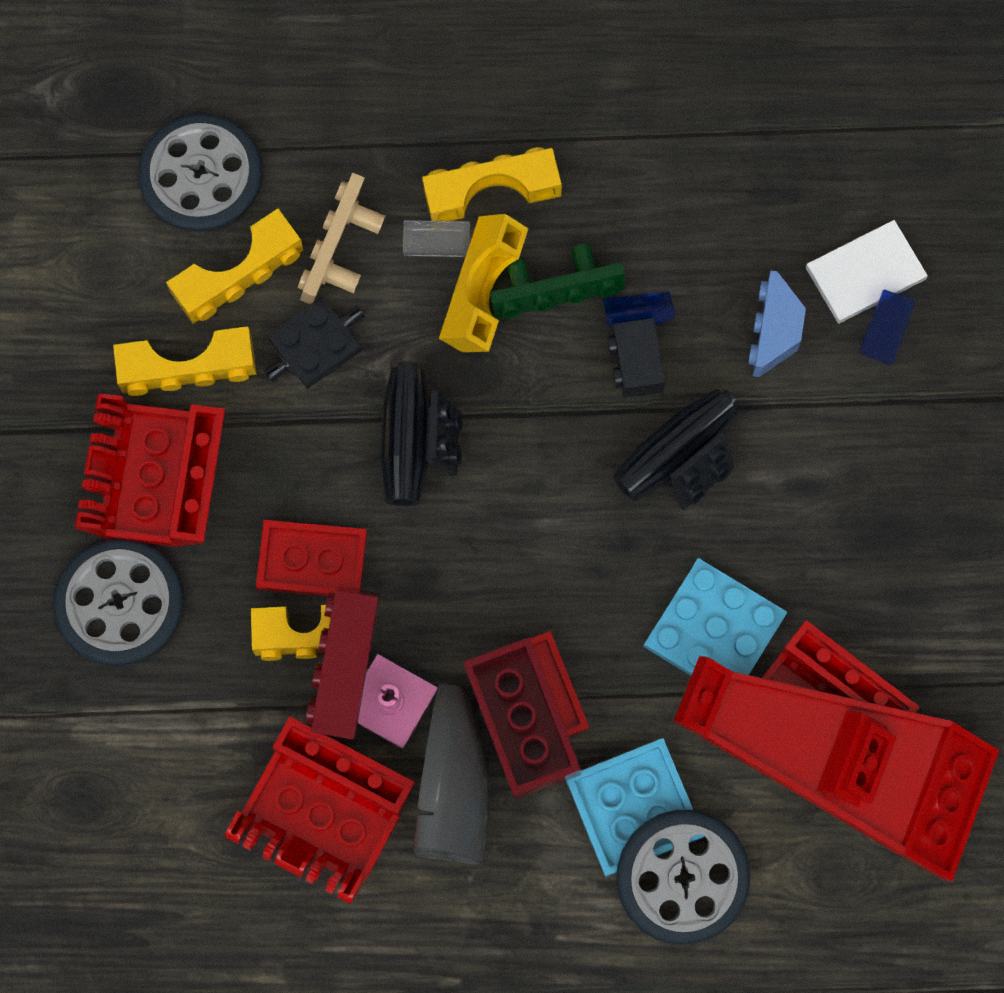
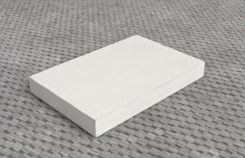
[806,220,928,324]

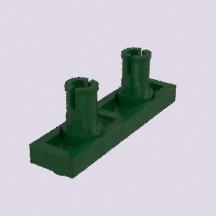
[490,243,625,319]

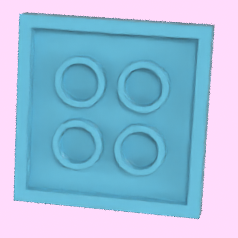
[643,558,787,676]
[566,738,704,878]

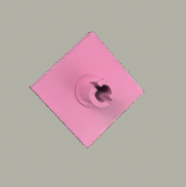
[358,654,438,750]

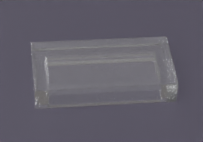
[403,220,471,257]

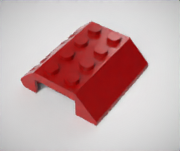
[75,394,226,547]
[762,620,920,749]
[225,716,415,904]

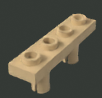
[297,173,386,304]

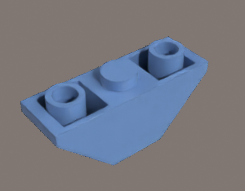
[748,271,806,377]

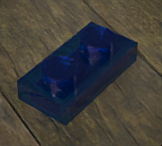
[859,289,915,366]
[603,292,674,326]

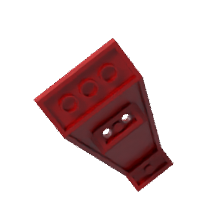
[674,656,999,881]

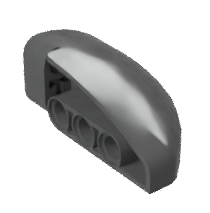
[413,682,488,865]

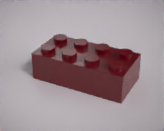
[306,586,380,739]
[463,637,581,800]

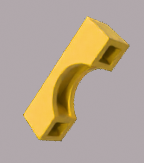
[422,147,562,225]
[166,209,304,324]
[439,214,528,352]
[113,326,257,396]

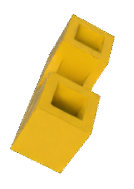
[251,605,331,661]

